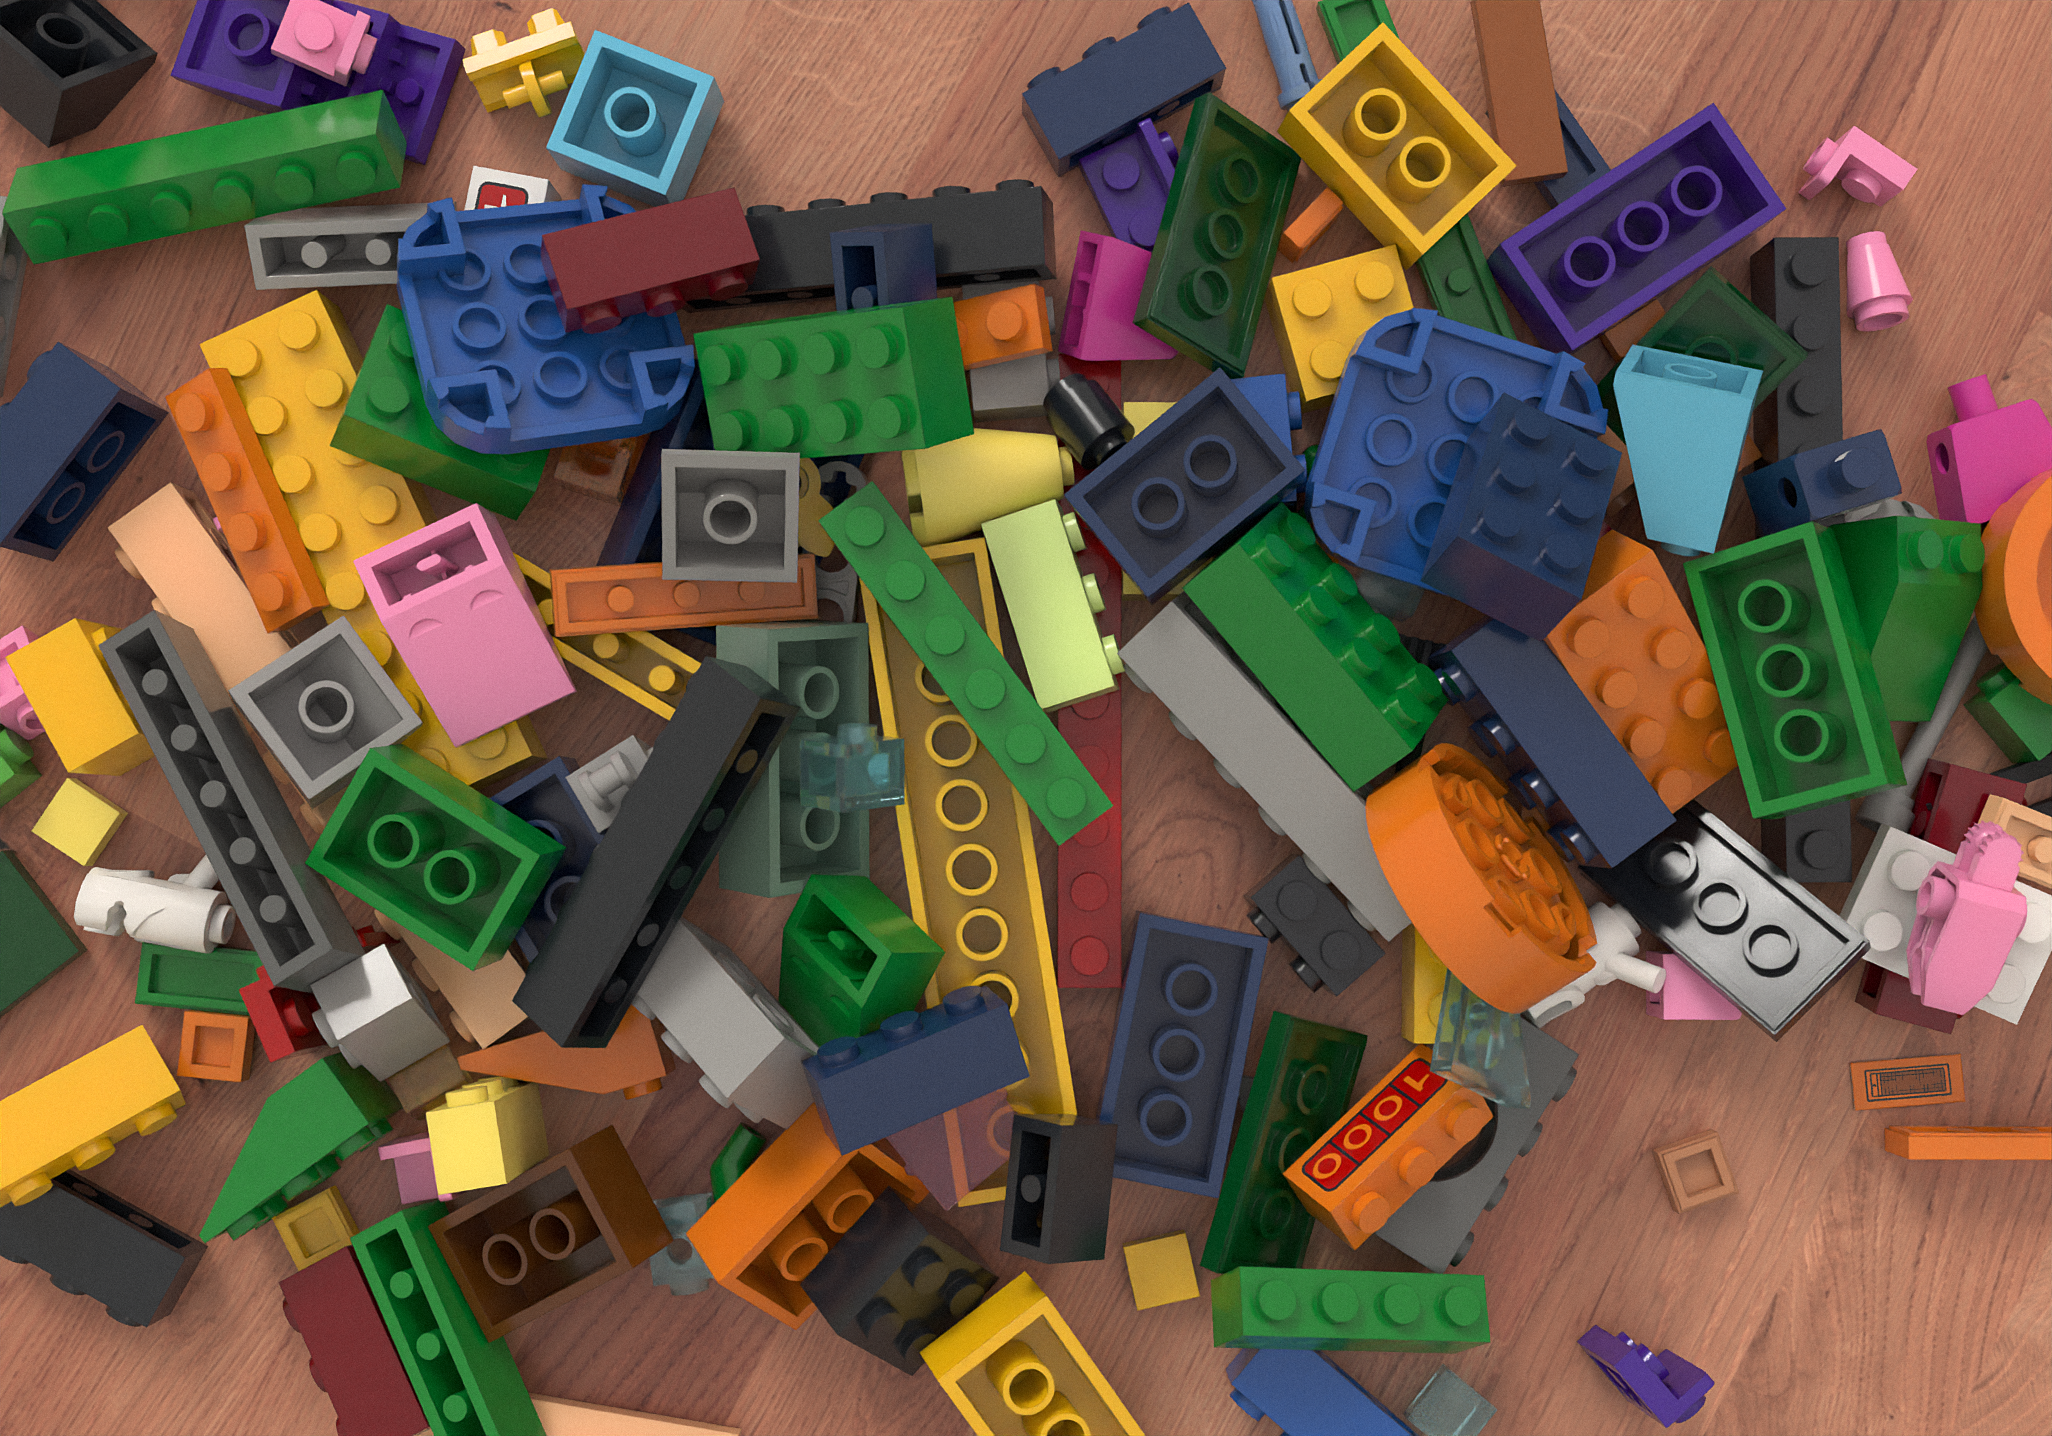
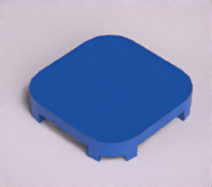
[397,184,695,454]
[1304,308,1608,599]

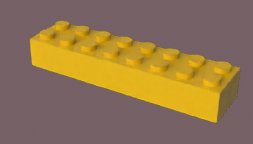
[199,290,548,791]

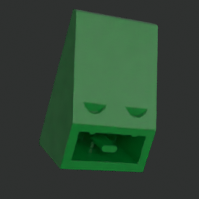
[778,874,945,1047]
[199,1052,405,1243]

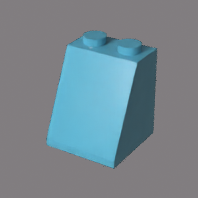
[1613,344,1763,556]

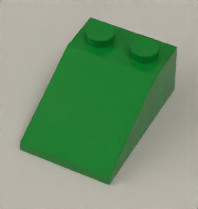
[1830,516,1985,722]

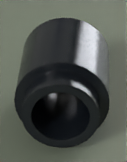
[1043,373,1135,470]

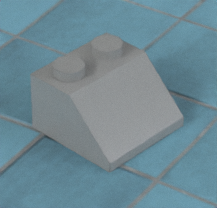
[661,449,800,583]
[228,615,423,809]

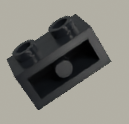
[1243,854,1386,997]
[1000,1114,1118,1264]

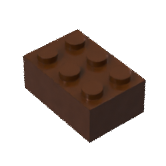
[428,1124,674,1343]

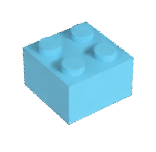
[546,30,724,207]

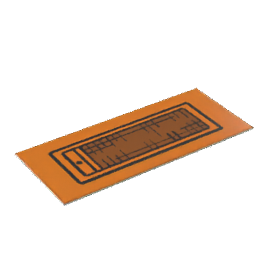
[1850,1054,1966,1111]

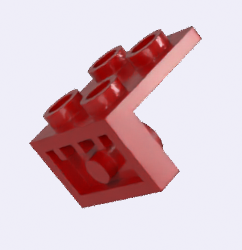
[239,925,401,1063]

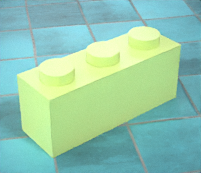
[981,499,1125,713]

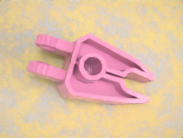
[1906,820,2027,1015]

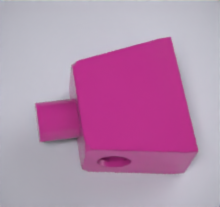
[1058,230,1178,361]
[1926,374,2052,524]

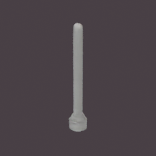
[1855,616,1988,833]

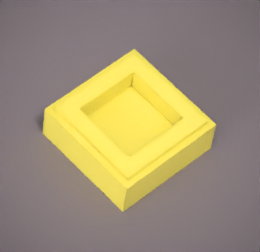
[32,778,128,866]

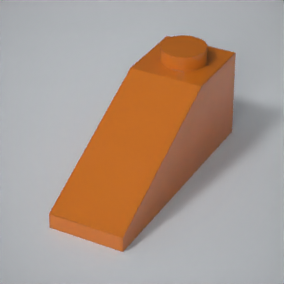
[457,1004,676,1100]

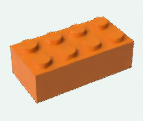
[1544,530,1738,814]

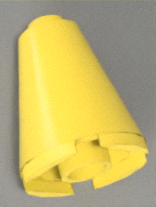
[901,428,1074,547]

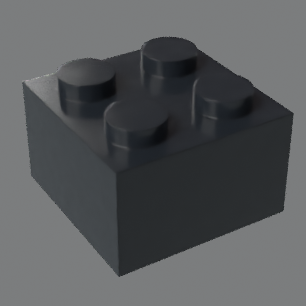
[800,1186,999,1376]

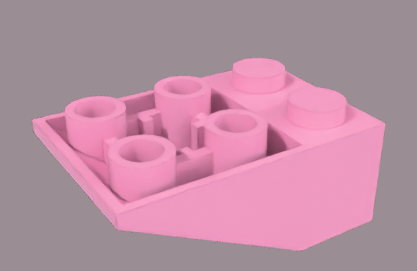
[353,503,577,748]

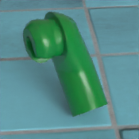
[709,1122,766,1203]

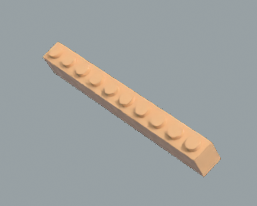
[108,482,531,1049]

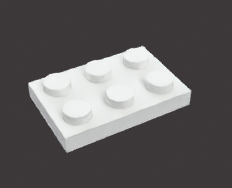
[1839,824,2052,1025]

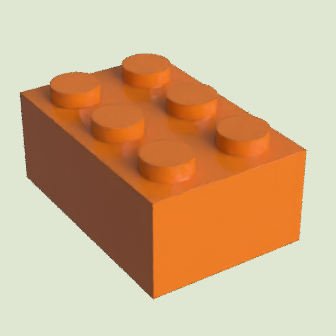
[686,1102,932,1330]

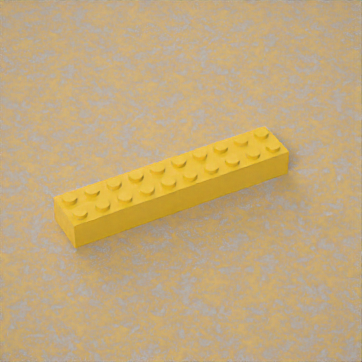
[859,537,1077,1207]

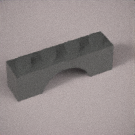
[1374,1009,1579,1274]

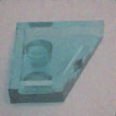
[1430,968,1531,1109]

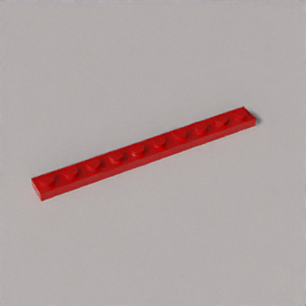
[1057,354,1122,988]

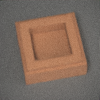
[1652,1129,1739,1214]

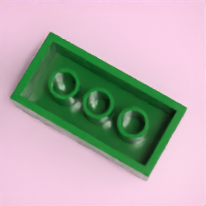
[693,297,974,459]
[1182,501,1448,792]
[1683,521,1907,819]

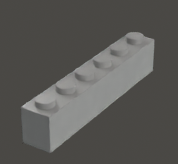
[1117,591,1412,942]

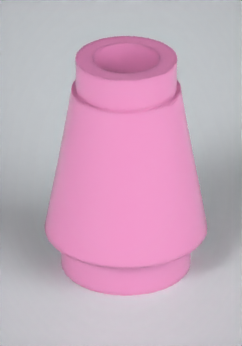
[1846,231,1913,331]

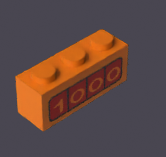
[1283,1044,1494,1250]

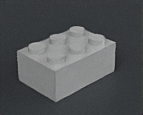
[631,916,820,1130]

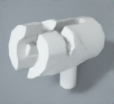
[74,855,236,953]
[1519,901,1666,1029]

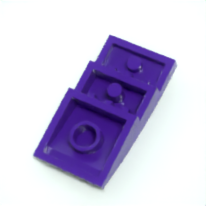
[171,0,466,165]

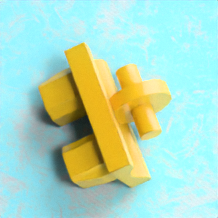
[462,8,585,118]

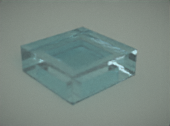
[1403,1363,1497,1436]

